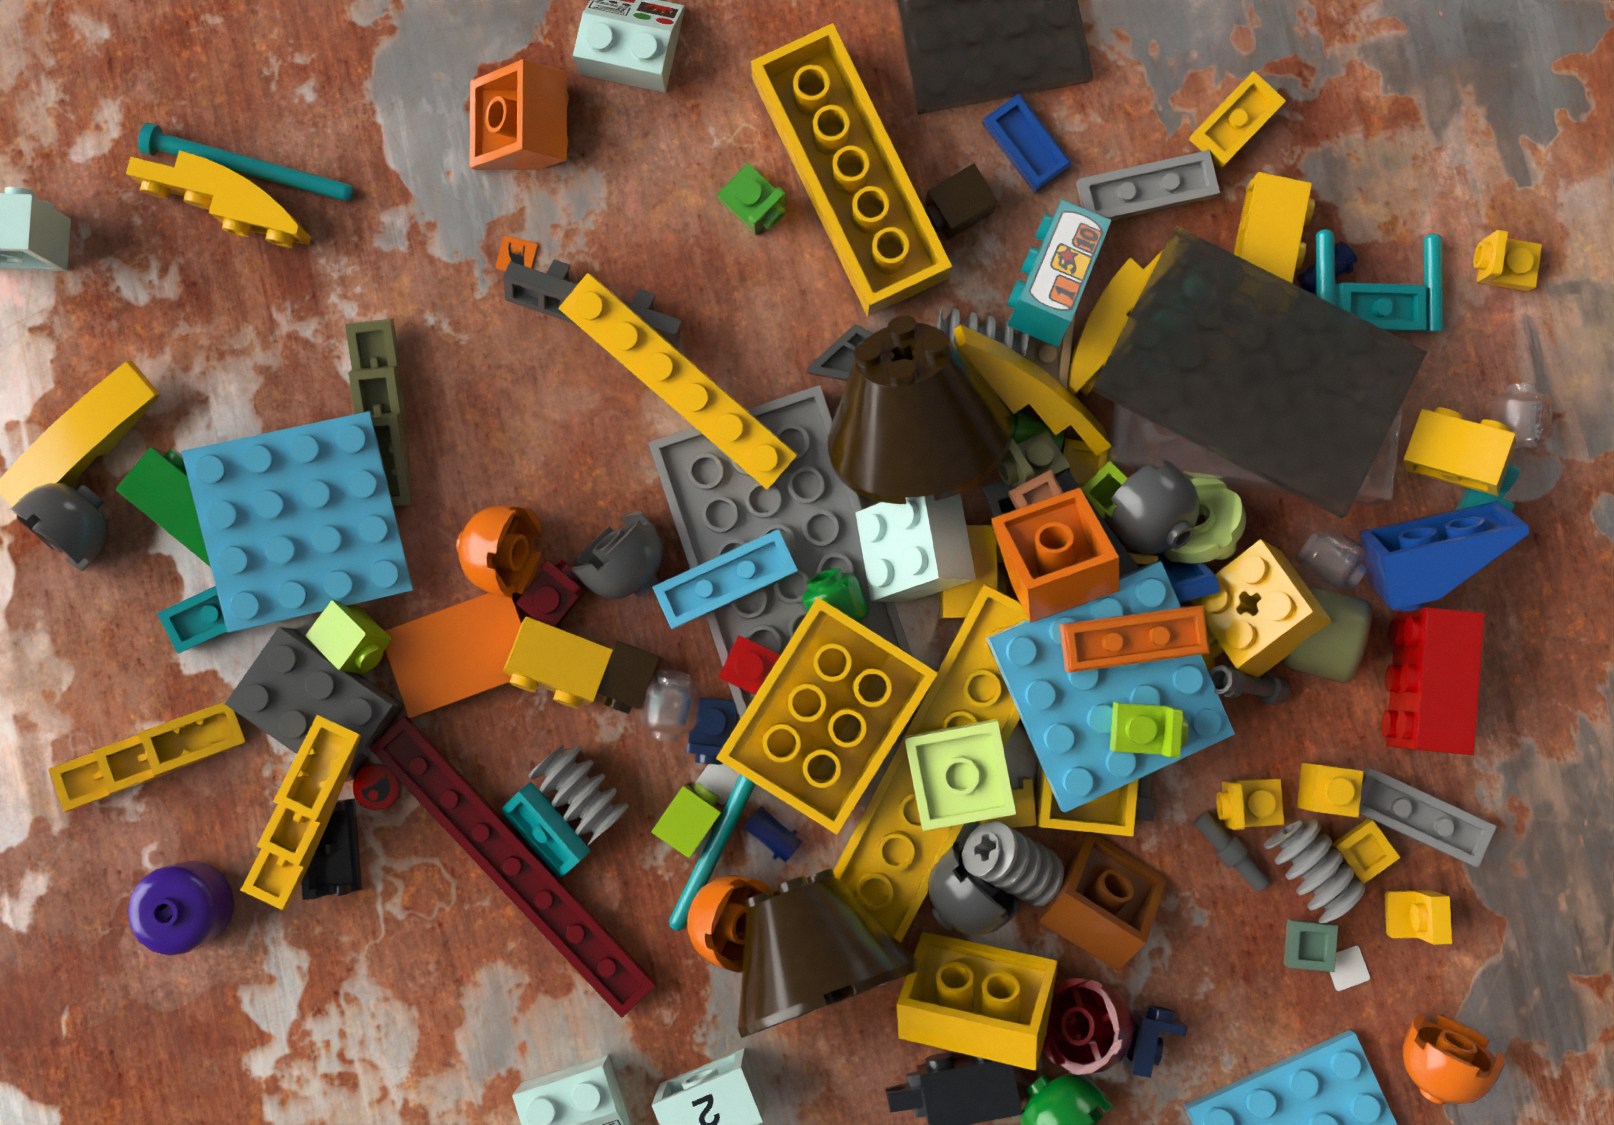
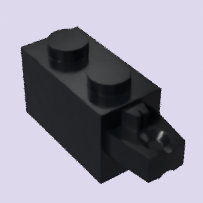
[885,1053,1023,1125]

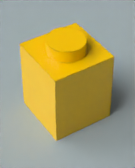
[1296,762,1364,818]

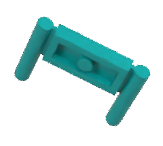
[1316,229,1443,333]

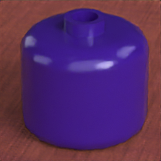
[127,861,234,956]

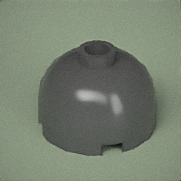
[1104,460,1200,555]
[9,483,109,571]
[572,510,664,599]
[928,842,1020,936]

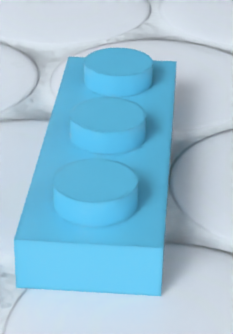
[652,529,798,630]

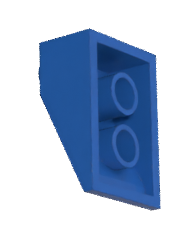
[1359,501,1529,612]

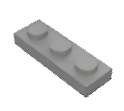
[1076,150,1220,221]
[1359,767,1497,868]

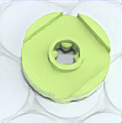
[1164,478,1246,563]

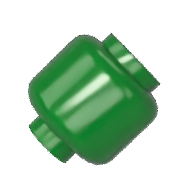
[802,568,870,623]

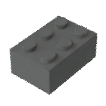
[225,627,404,782]

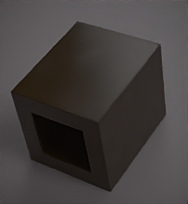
[924,163,998,240]
[597,641,663,714]

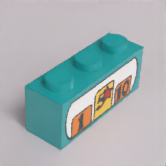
[1006,199,1111,347]

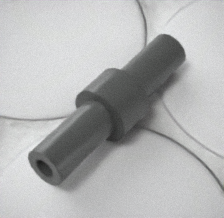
[1193,811,1270,892]

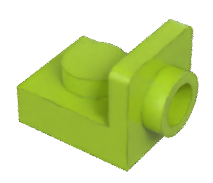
[1110,702,1188,758]

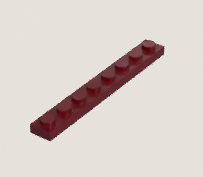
[370,717,657,1018]

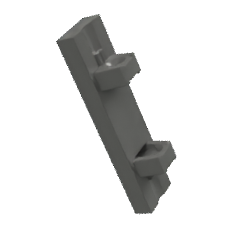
[503,259,682,348]

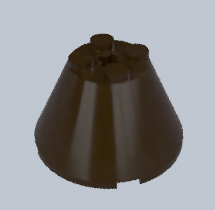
[827,316,1012,504]
[737,868,921,1038]

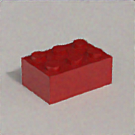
[1381,607,1485,756]

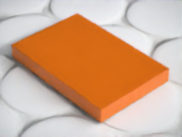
[385,593,522,719]

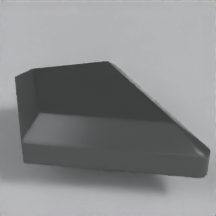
[807,324,874,381]

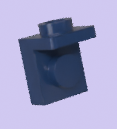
[686,697,738,765]
[1123,1005,1188,1078]

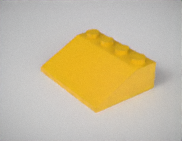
[716,597,938,835]

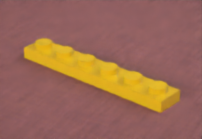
[558,273,798,490]

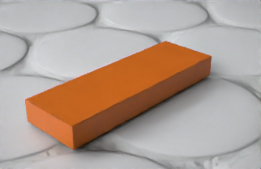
[1059,605,1210,673]

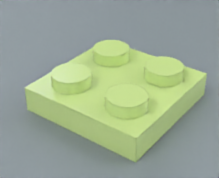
[904,719,1016,831]

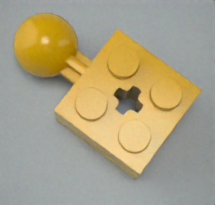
[1190,539,1332,677]

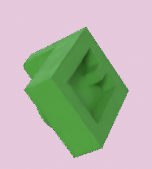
[717,163,787,235]

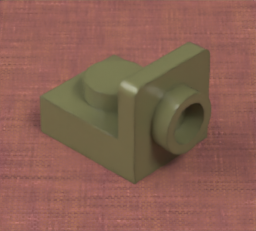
[997,431,1071,488]

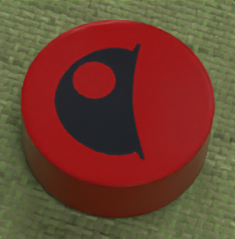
[353,764,402,811]

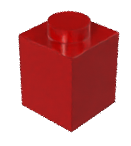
[718,635,780,695]

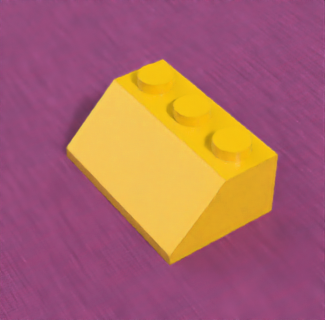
[897,931,1058,1071]

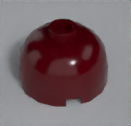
[1043,977,1134,1075]

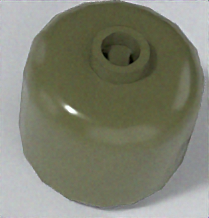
[1283,586,1373,683]

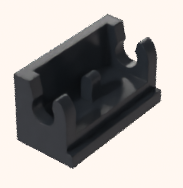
[301,798,362,900]

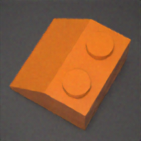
[470,59,569,170]
[991,487,1120,623]

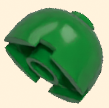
[1020,1073,1114,1125]

